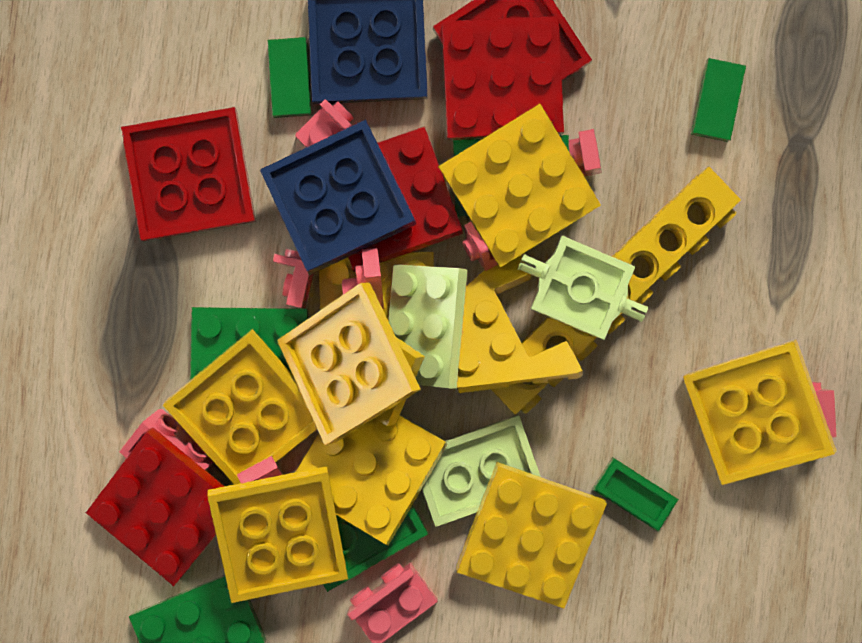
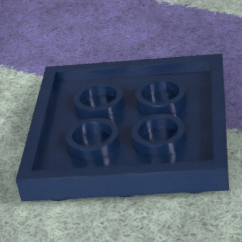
[308,0,428,104]
[260,120,416,275]

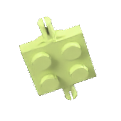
[518,236,648,340]

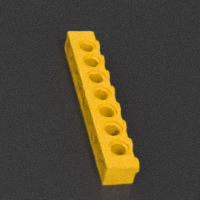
[491,167,741,415]

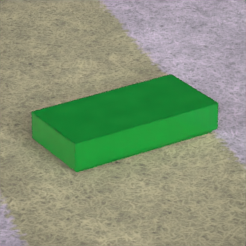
[267,37,312,118]
[691,58,746,142]
[592,457,679,531]

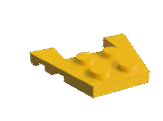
[457,255,583,393]

